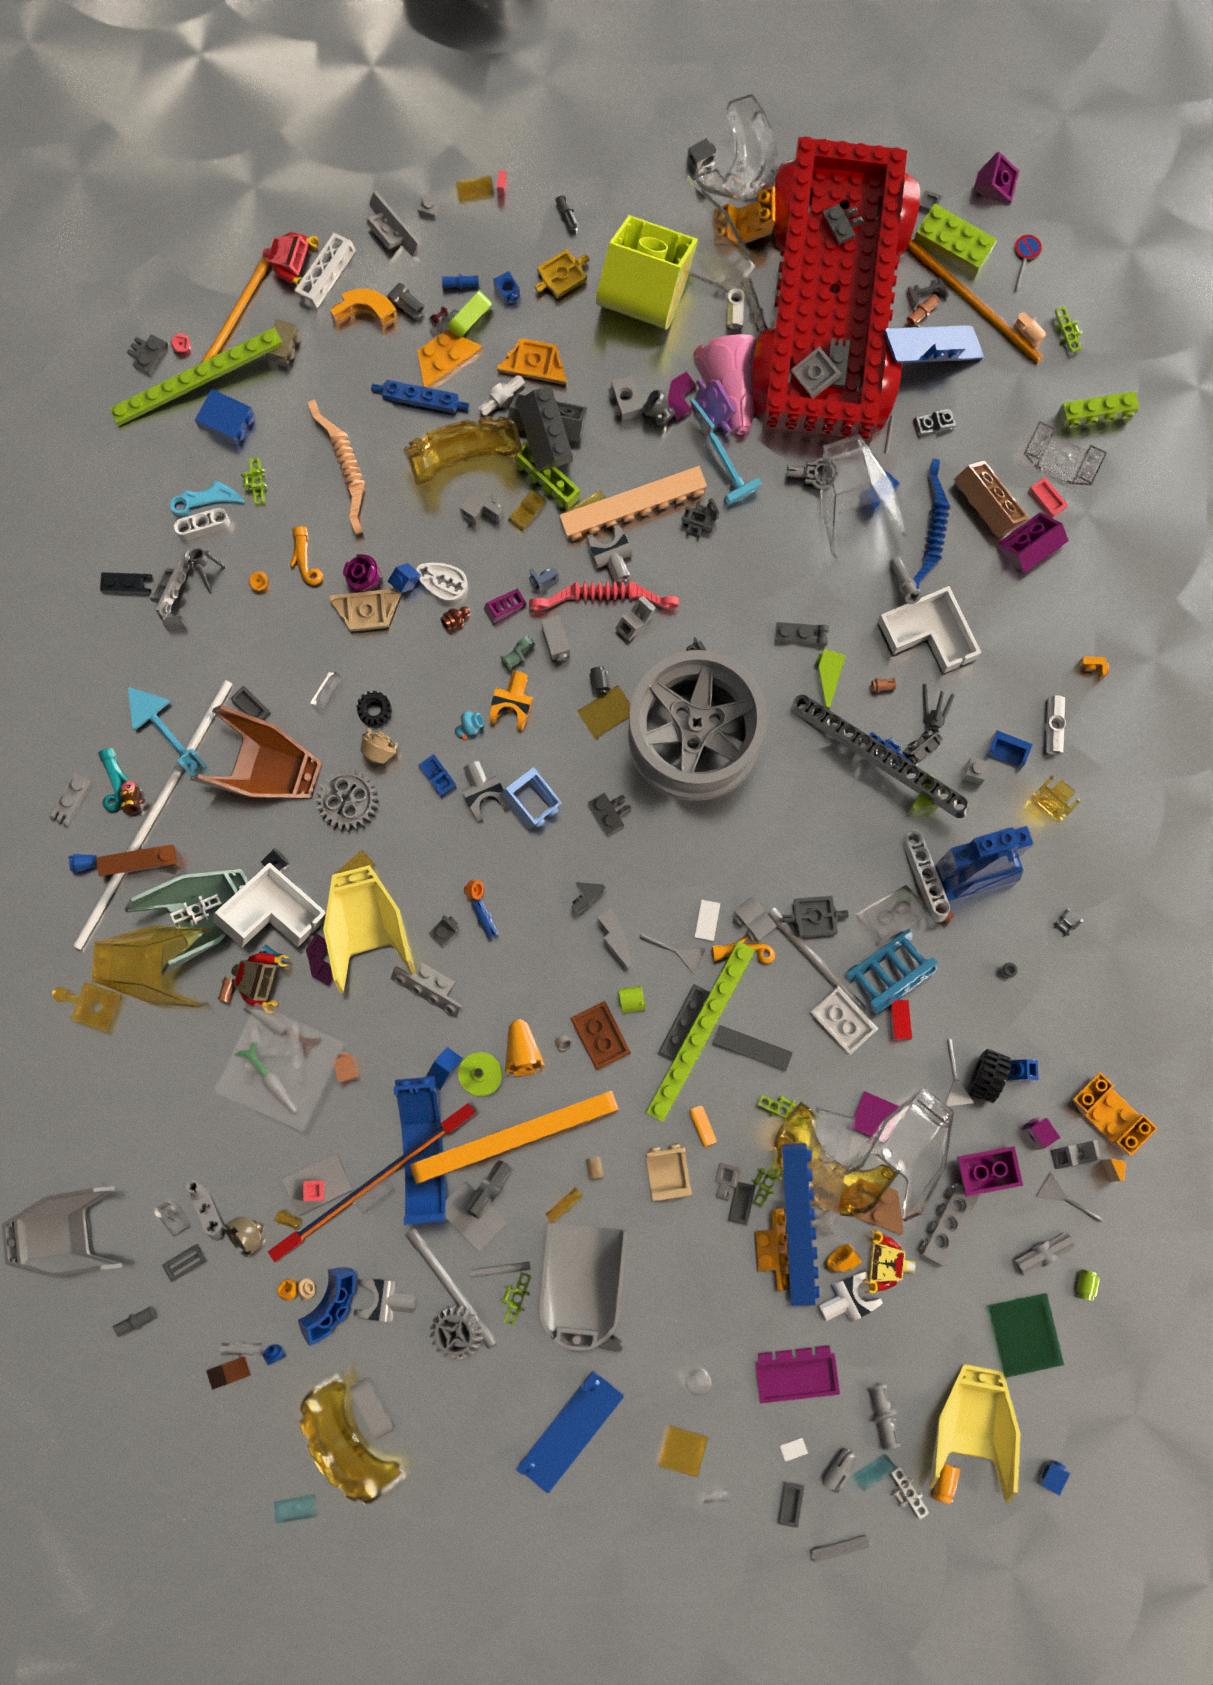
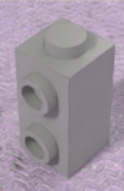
[541,615,570,661]

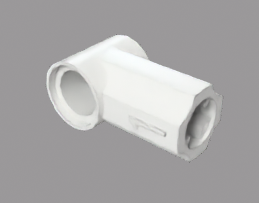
[727,289,745,329]

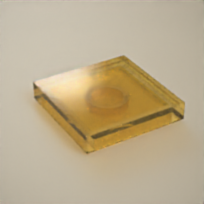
[659,1425,708,1478]

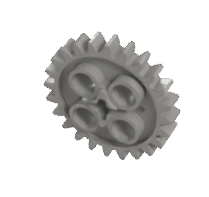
[315,768,378,831]

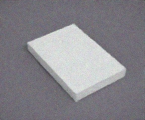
[810,986,878,1056]

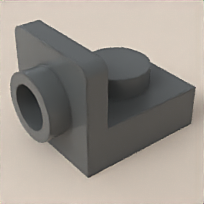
[429,915,459,947]

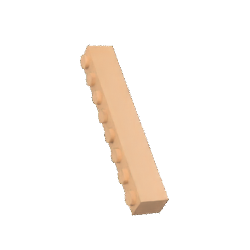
[559,466,707,540]

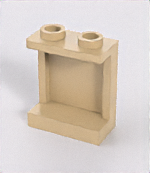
[645,1145,692,1201]

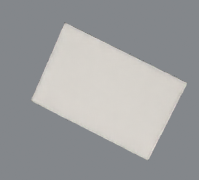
[780,1438,808,1462]

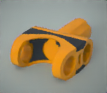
[489,671,533,731]

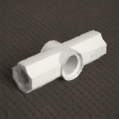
[1045,695,1066,755]

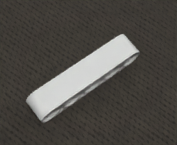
[904,830,950,922]

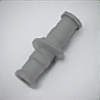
[869,1385,901,1450]

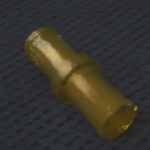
[545,1187,583,1223]

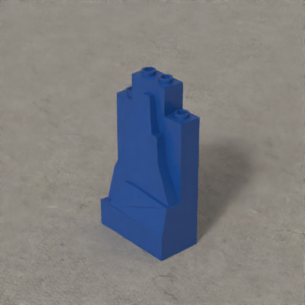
[934,826,1034,903]

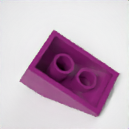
[957,1146,1023,1197]

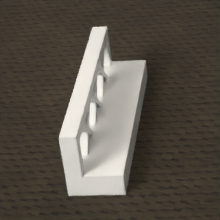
[294,233,356,308]

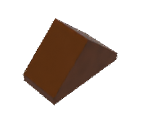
[206,1356,251,1390]

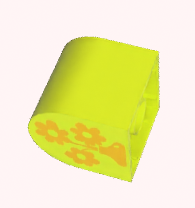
[596,215,698,330]

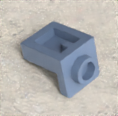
[528,567,559,591]

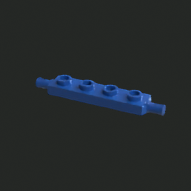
[371,379,470,413]

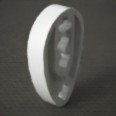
[416,562,468,603]

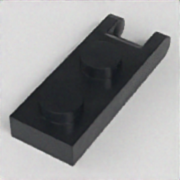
[100,572,153,594]

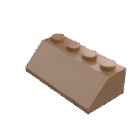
[953,461,1029,537]

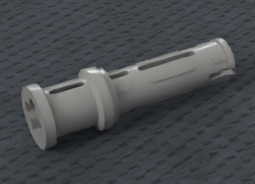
[890,557,922,604]

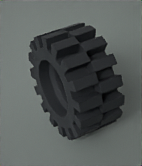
[356,691,392,727]

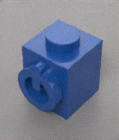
[1008,1059,1039,1081]

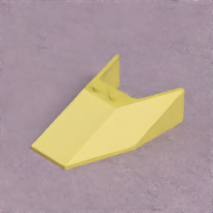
[323,865,416,994]
[929,1364,1020,1504]

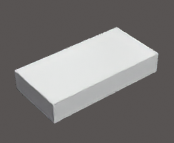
[694,900,721,942]

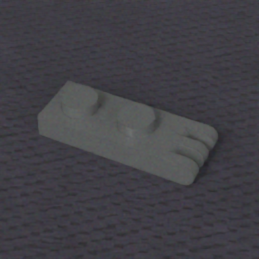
[829,338,850,388]

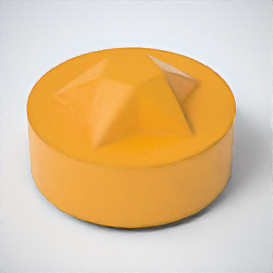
[249,571,268,591]
[277,1280,298,1301]

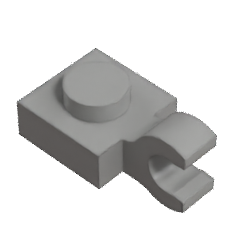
[716,1163,741,1201]

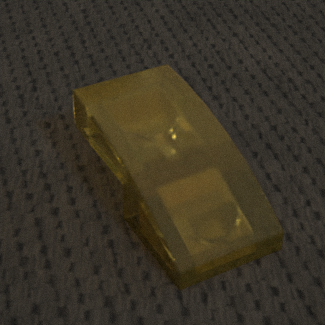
[508,489,547,532]

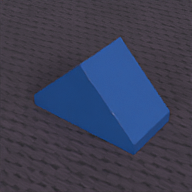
[426,1047,463,1090]

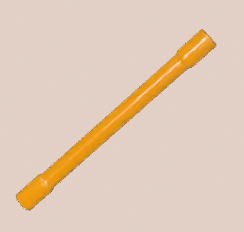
[200,257,270,363]

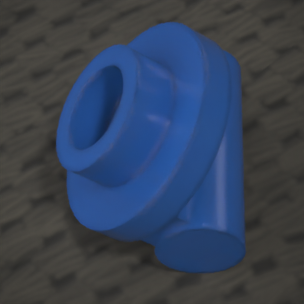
[263,1344,286,1366]

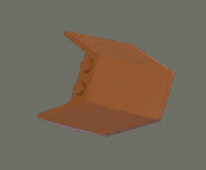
[190,705,322,798]

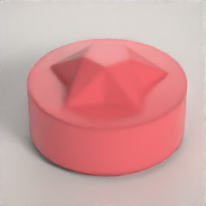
[171,333,190,353]

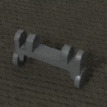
[908,278,949,307]

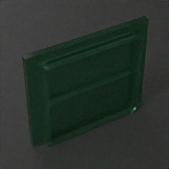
[988,1293,1064,1378]

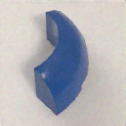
[298,1267,356,1346]

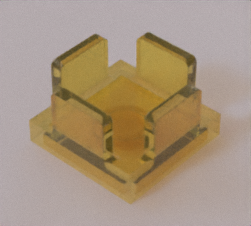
[1031,775,1080,822]

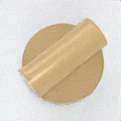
[296,1279,315,1301]

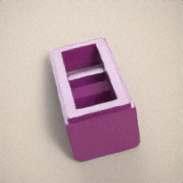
[484,588,527,624]

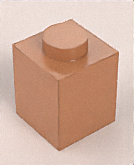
[332,1052,359,1084]

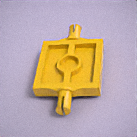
[534,249,590,299]

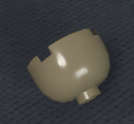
[224,1216,262,1257]

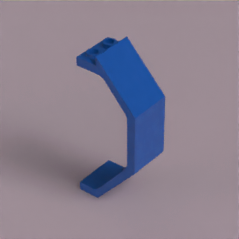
[394,1076,446,1225]

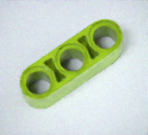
[447,290,493,339]

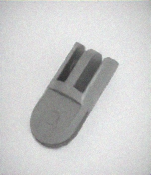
[822,1450,857,1493]

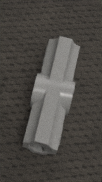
[1014,1232,1075,1276]

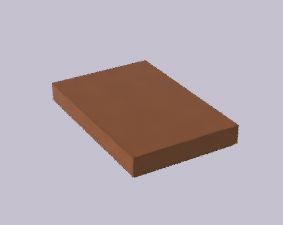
[570,1001,631,1071]

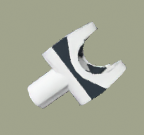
[818,1271,883,1322]

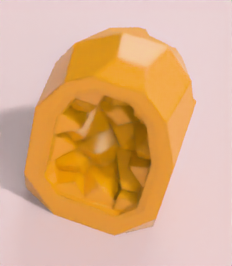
[826,1243,862,1272]

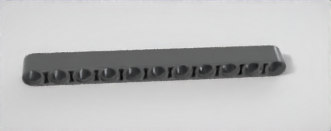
[793,694,969,818]

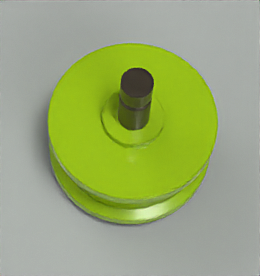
[458,1052,502,1097]

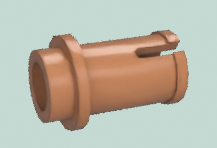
[871,678,896,693]
[217,977,235,1002]

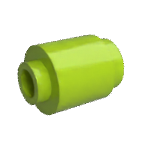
[1076,1270,1100,1301]

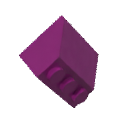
[997,512,1069,572]

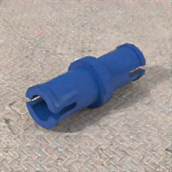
[442,274,479,289]
[471,899,499,939]

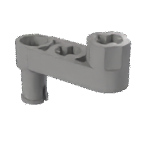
[186,1180,225,1240]

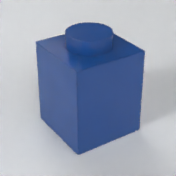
[388,563,421,593]

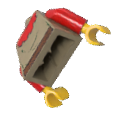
[231,953,290,1013]

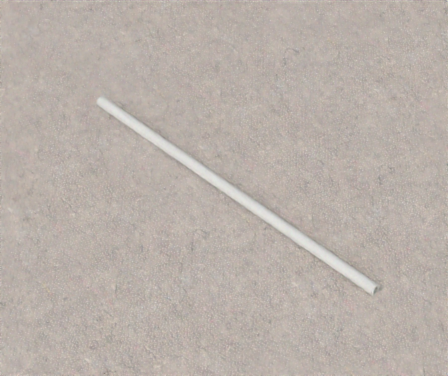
[72,680,233,950]

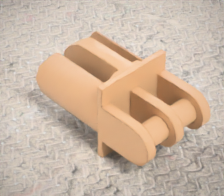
[1015,313,1046,347]

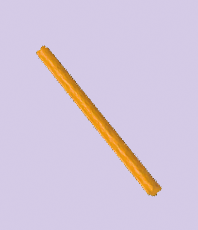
[907,238,1044,364]

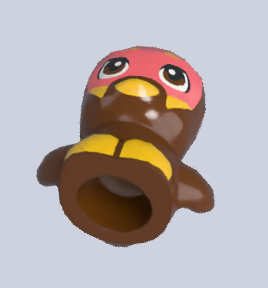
[120,781,145,814]

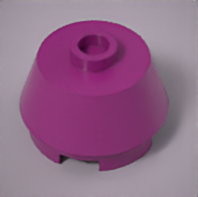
[343,554,381,591]

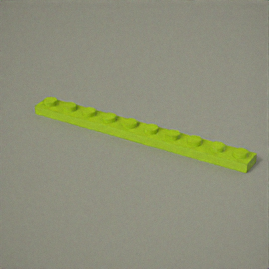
[110,327,283,426]
[645,941,755,1122]

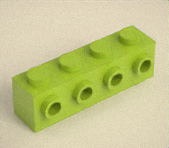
[1058,391,1139,428]
[514,441,581,510]

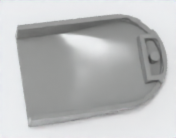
[539,1222,628,1351]

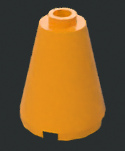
[505,1020,544,1076]

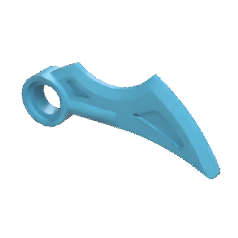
[170,481,245,517]

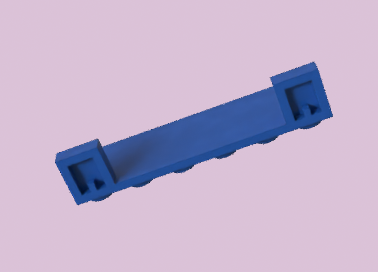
[516,1370,624,1493]

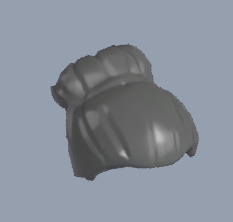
[643,390,675,426]

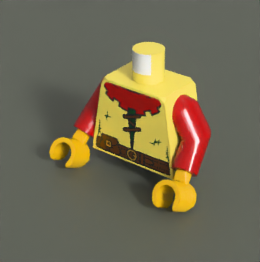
[864,1230,915,1293]

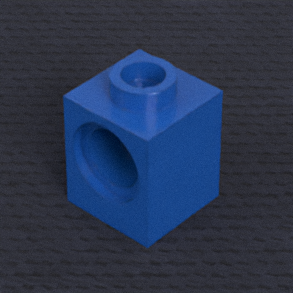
[493,271,520,305]
[1038,1461,1070,1496]

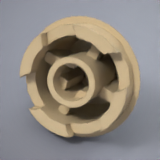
[360,728,398,764]

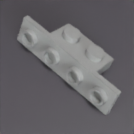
[366,191,421,256]
[149,549,193,621]
[391,963,462,1018]

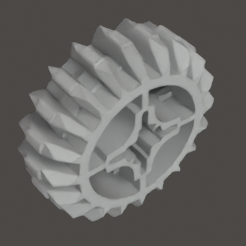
[430,1305,484,1360]

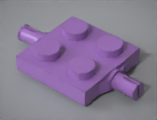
[690,378,737,435]

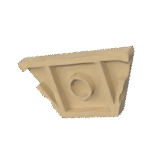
[329,588,401,632]

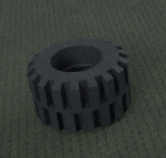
[969,1049,1011,1103]

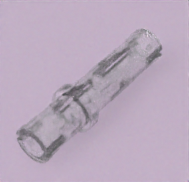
[740,278,768,332]

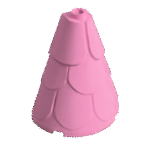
[693,334,757,435]

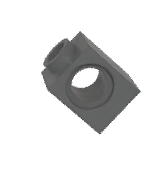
[687,138,717,171]

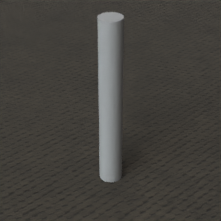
[470,1262,530,1278]

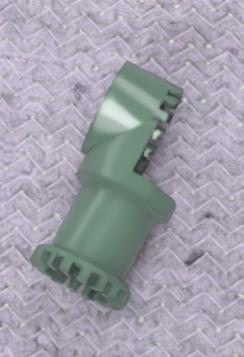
[500,635,535,671]

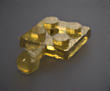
[52,982,123,1032]

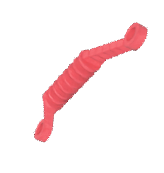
[529,581,679,611]

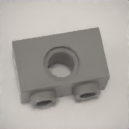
[609,375,643,421]

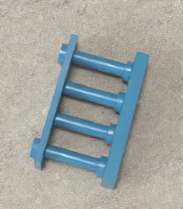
[847,929,939,1015]

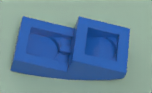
[419,754,456,795]

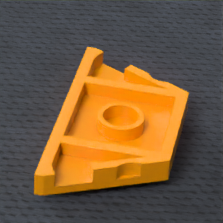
[417,330,482,388]
[497,338,567,385]

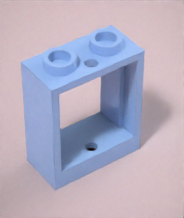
[501,767,562,829]

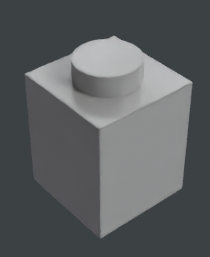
[962,757,990,785]

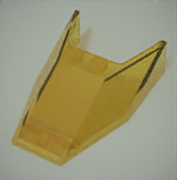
[92,926,210,1008]

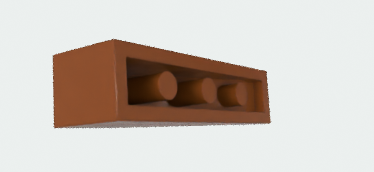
[96,844,177,876]

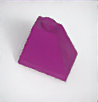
[974,152,1019,203]

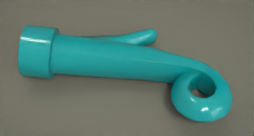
[98,748,129,811]

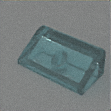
[853,1454,896,1491]
[274,1494,318,1524]

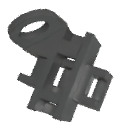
[681,498,719,537]

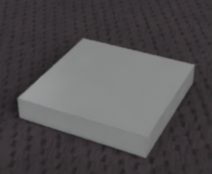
[790,346,842,398]

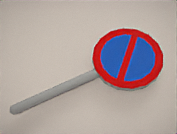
[1015,235,1042,289]

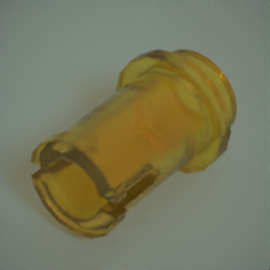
[274,1210,301,1230]

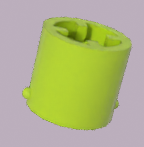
[618,985,646,1014]

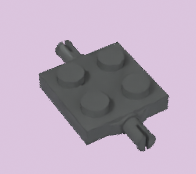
[783,896,849,938]

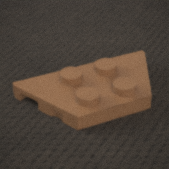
[830,1177,903,1235]

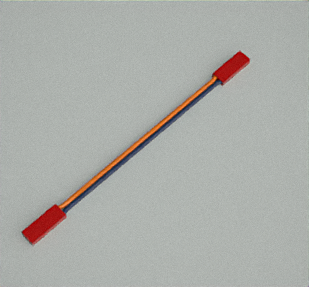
[268,1103,476,1263]

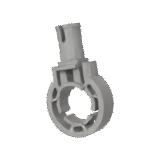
[786,458,840,491]

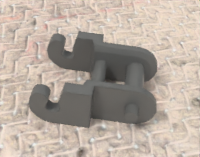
[1054,908,1083,937]

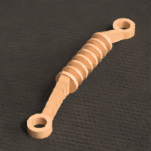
[307,399,365,535]

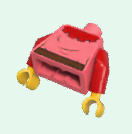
[263,232,319,291]

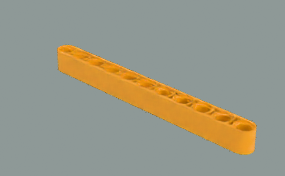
[409,1091,619,1184]

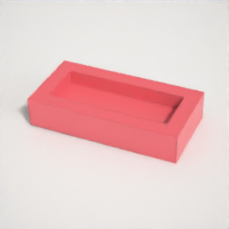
[1029,477,1068,518]

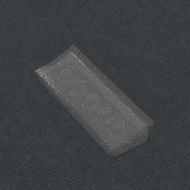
[808,1107,856,1234]

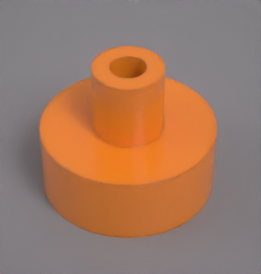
[464,880,484,900]

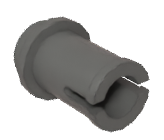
[1000,962,1018,979]

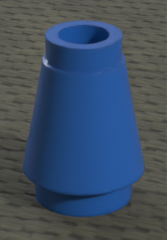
[68,854,97,872]

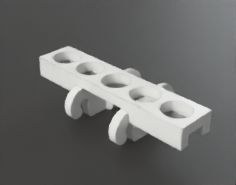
[170,894,221,925]
[891,1466,929,1519]

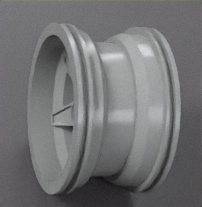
[628,650,767,800]

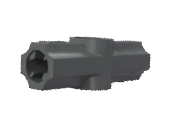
[465,1160,512,1219]

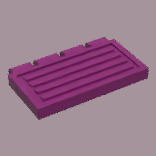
[755,1345,840,1404]

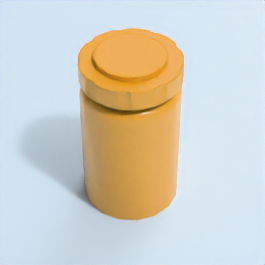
[932,1464,961,1504]

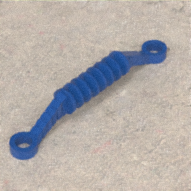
[913,459,950,590]

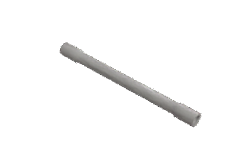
[768,908,867,1011]
[405,1228,498,1349]

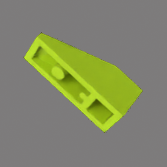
[815,649,846,710]

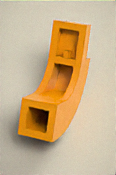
[330,289,398,327]

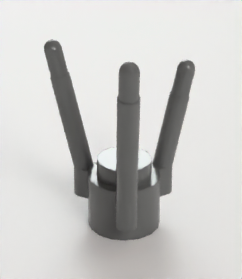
[189,548,225,593]
[923,684,955,728]

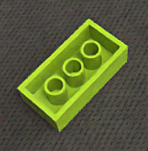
[913,203,997,278]

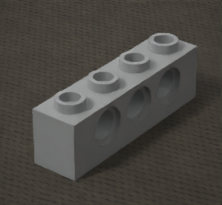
[920,1183,979,1266]

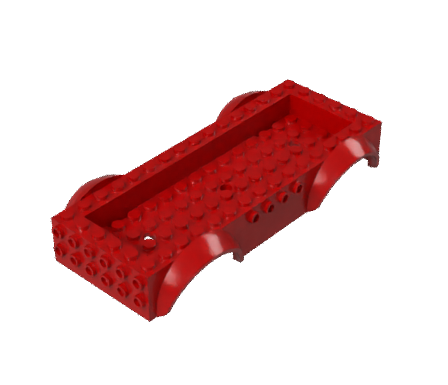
[752,136,920,441]

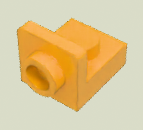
[1079,656,1109,680]

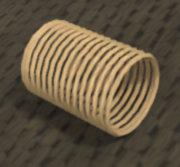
[586,1157,603,1179]

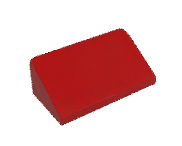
[889,1000,912,1040]

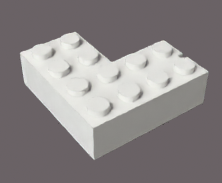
[878,586,981,673]
[213,863,326,947]

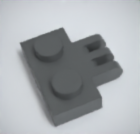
[127,334,168,375]

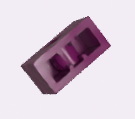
[1023,1117,1060,1150]

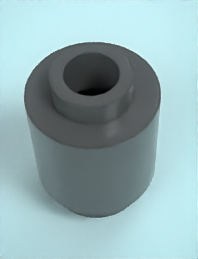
[589,666,611,696]

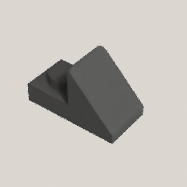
[572,882,606,915]

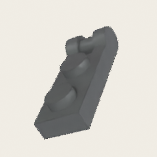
[775,622,829,646]

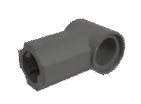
[386,283,424,318]

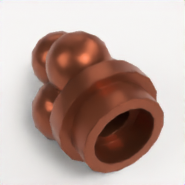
[440,606,470,630]

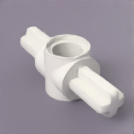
[479,375,525,416]

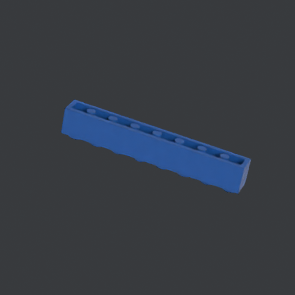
[782,1143,820,1306]

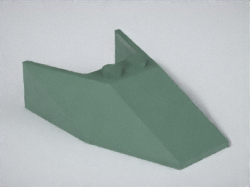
[124,869,249,975]

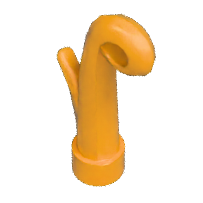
[290,526,323,585]
[711,935,775,964]

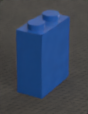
[195,389,254,445]

